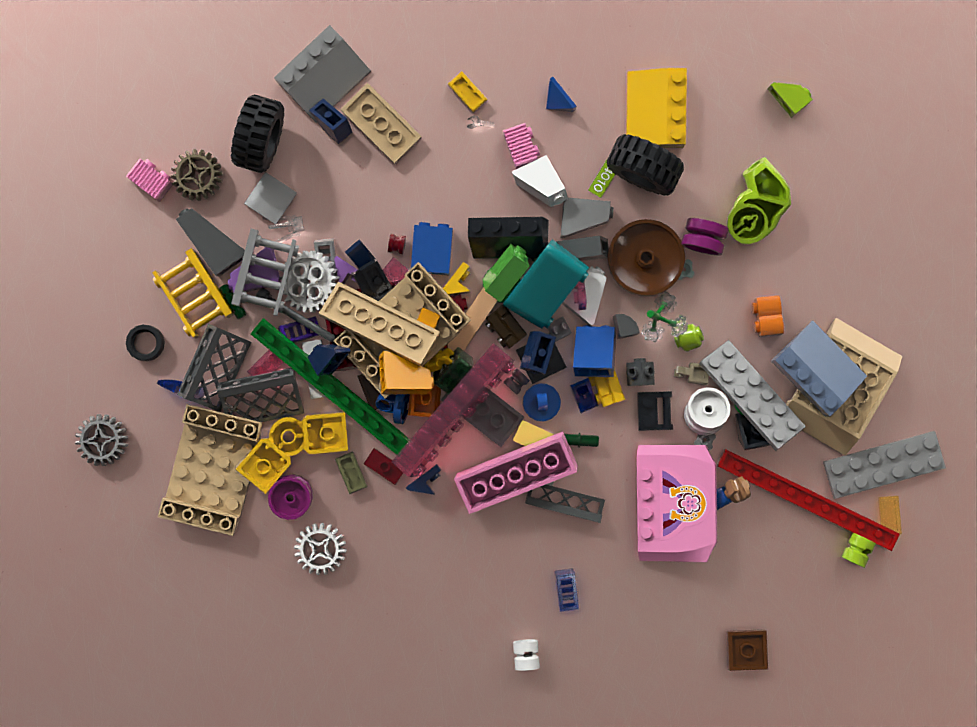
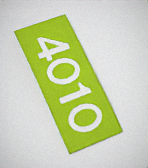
[588,160,615,198]

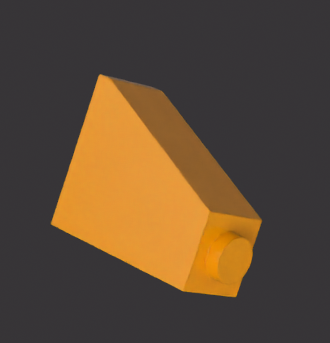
[379,351,434,394]

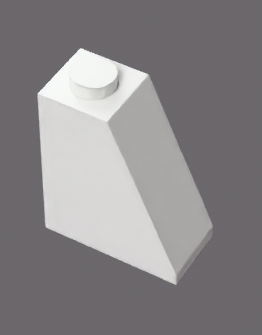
[512,155,568,207]
[562,266,607,326]

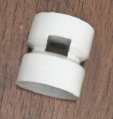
[513,639,540,671]

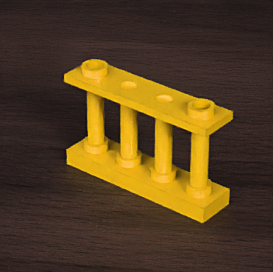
[152,248,234,338]

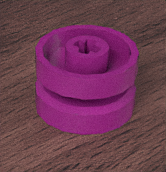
[681,218,729,256]
[268,474,313,520]

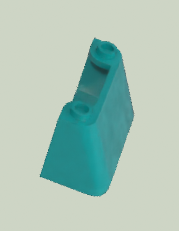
[503,239,589,329]

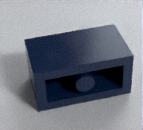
[520,331,556,374]

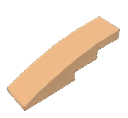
[448,287,498,361]

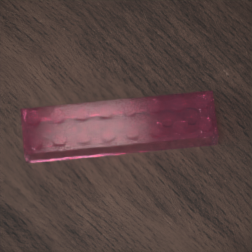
[392,343,515,477]

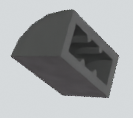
[613,314,640,339]

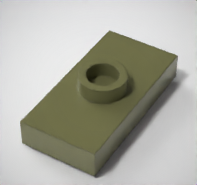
[335,451,368,494]

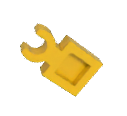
[423,348,454,372]

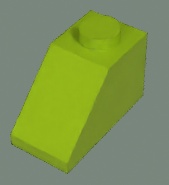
[768,82,813,118]

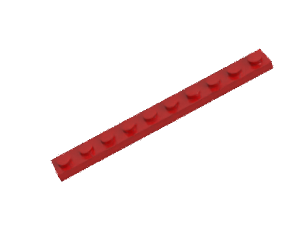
[717,449,900,551]

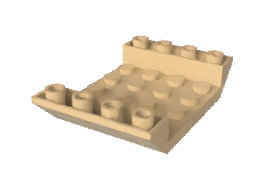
[334,262,471,399]
[786,318,902,456]
[158,404,262,536]

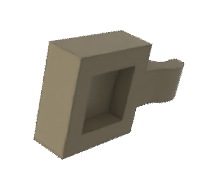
[674,363,709,385]

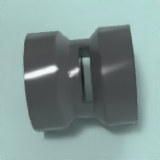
[504,368,530,394]

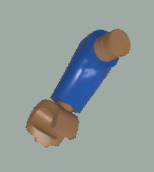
[717,476,751,510]

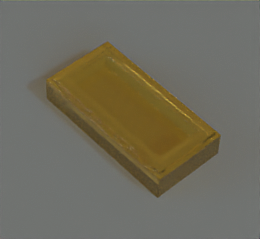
[878,495,902,534]

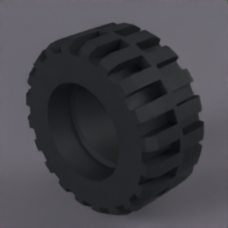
[231,94,285,173]
[607,134,684,196]

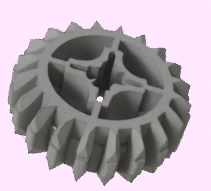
[75,414,128,466]

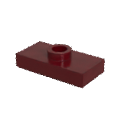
[363,448,406,485]

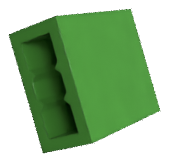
[482,244,530,302]

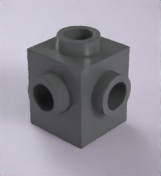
[626,358,655,386]

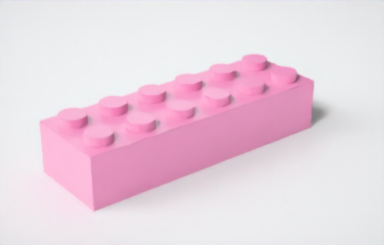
[454,431,578,514]

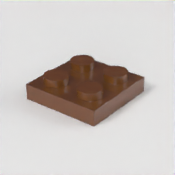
[727,630,768,671]

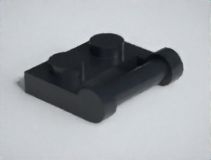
[637,391,673,431]

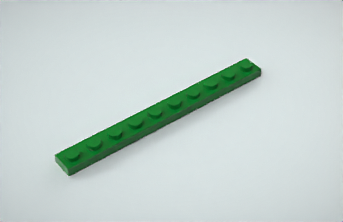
[251,318,412,457]

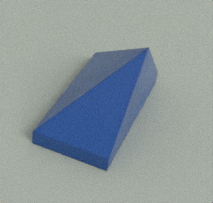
[546,77,577,112]

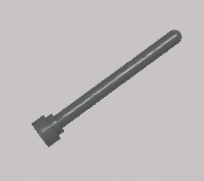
[256,288,336,342]

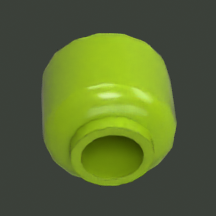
[674,324,704,352]

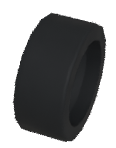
[126,324,165,361]

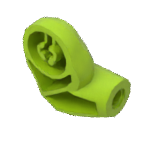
[727,157,791,244]

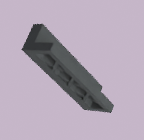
[525,484,605,523]

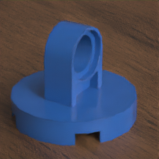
[523,383,561,421]
[376,394,410,424]

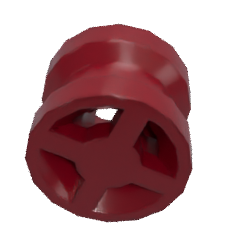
[388,233,406,255]

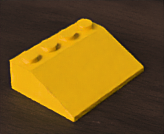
[626,68,687,148]

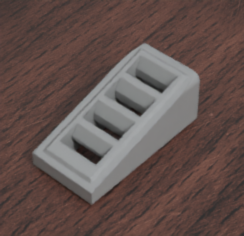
[314,238,337,277]

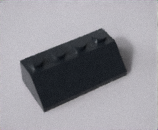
[468,217,549,259]

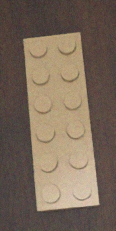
[319,282,440,367]

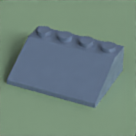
[771,321,867,417]

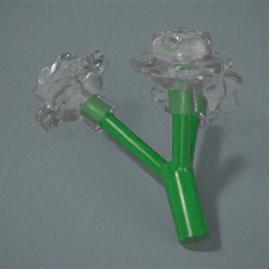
[641,291,688,342]

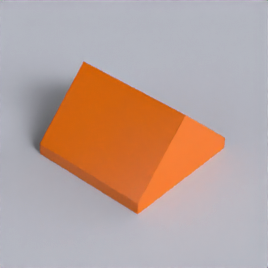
[408,379,442,418]

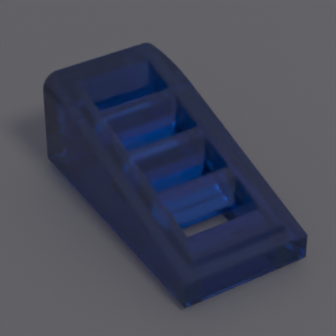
[554,568,579,612]

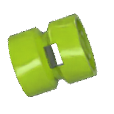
[841,533,876,568]

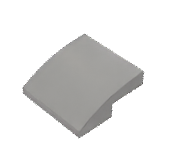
[244,172,297,225]

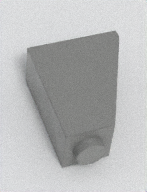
[560,198,614,238]

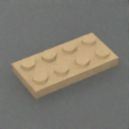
[341,83,422,164]

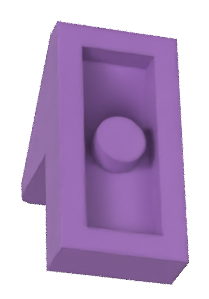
[334,256,358,284]

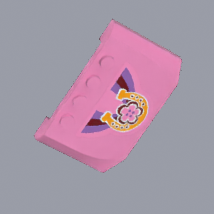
[637,445,717,562]

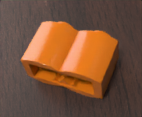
[752,295,784,337]

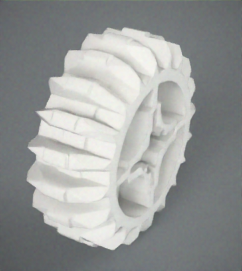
[294,523,347,575]

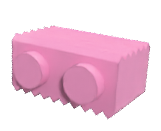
[503,123,540,169]
[126,159,173,202]

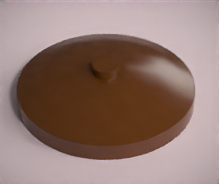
[608,219,685,296]

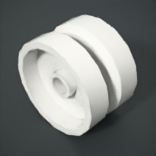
[684,387,730,436]

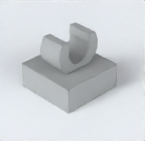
[547,316,572,342]

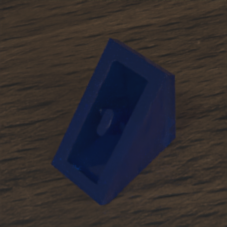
[569,378,598,413]

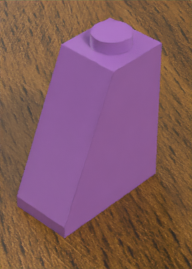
[228,247,281,293]

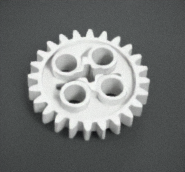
[279,250,340,313]

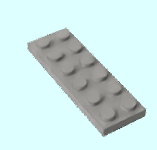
[699,340,806,451]
[823,431,946,499]

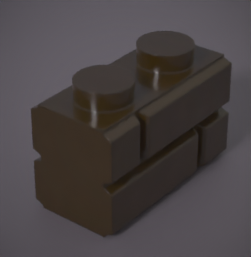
[485,305,527,349]

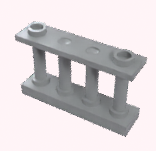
[231,229,299,316]

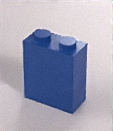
[411,222,453,275]
[573,325,616,377]

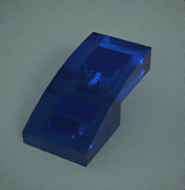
[157,380,201,395]

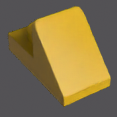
[443,262,470,295]

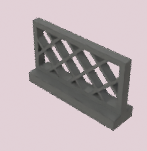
[177,323,251,412]
[217,368,304,422]

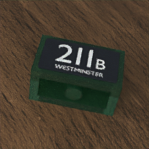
[433,347,474,395]

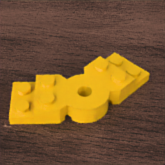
[236,412,348,494]

